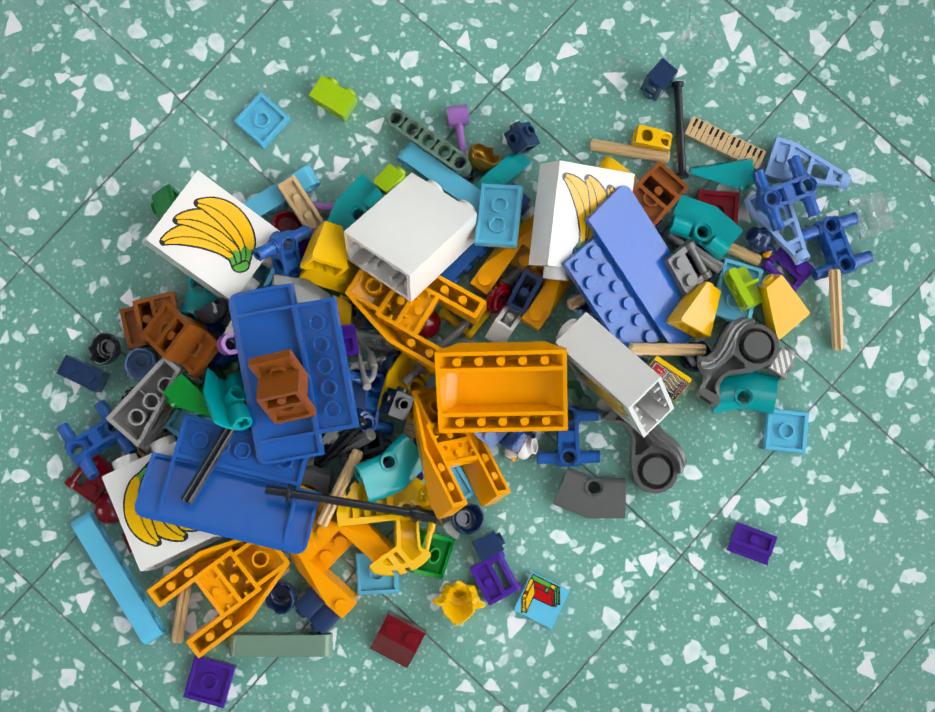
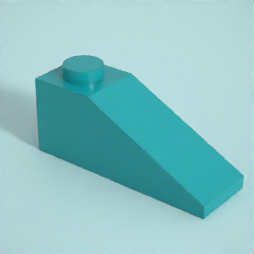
[475,152,531,190]
[688,158,755,190]

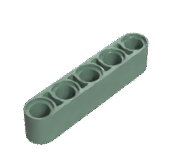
[386,109,472,177]
[229,632,333,657]

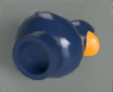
[746,227,776,258]

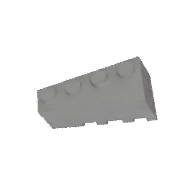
[106,357,184,447]

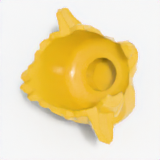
[432,581,486,626]

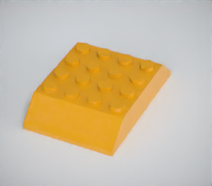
[434,341,568,433]

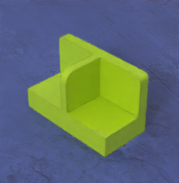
[723,266,764,312]

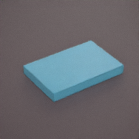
[474,183,524,248]
[715,258,764,323]

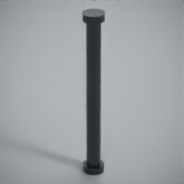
[671,81,689,179]

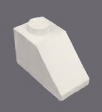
[485,305,524,342]

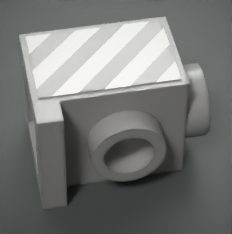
[764,347,796,380]

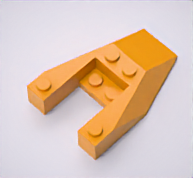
[470,215,572,332]
[345,268,487,373]
[410,388,511,519]
[288,484,394,618]
[147,539,291,658]

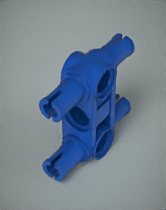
[751,155,821,232]
[801,212,874,281]
[253,225,312,288]
[350,371,394,435]
[57,400,137,480]
[537,406,600,467]

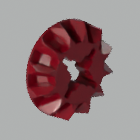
[486,282,512,313]

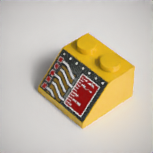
[647,355,692,402]

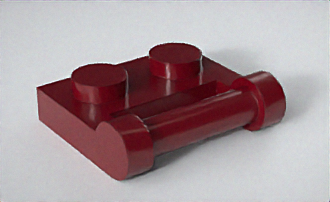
[64,454,115,504]

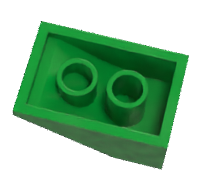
[163,374,212,419]

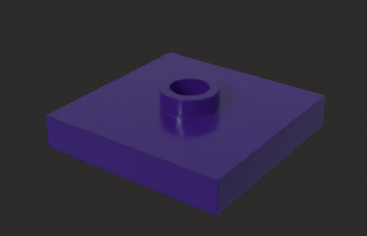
[183,655,237,708]

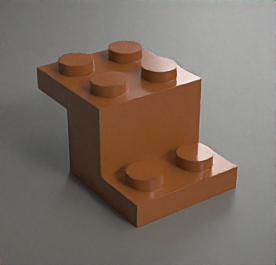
[633,160,690,226]
[119,291,180,350]
[141,300,218,378]
[248,349,316,424]

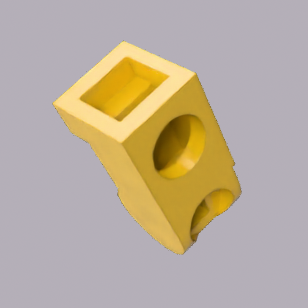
[631,124,673,152]

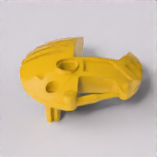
[336,477,436,576]

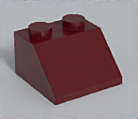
[370,610,427,668]

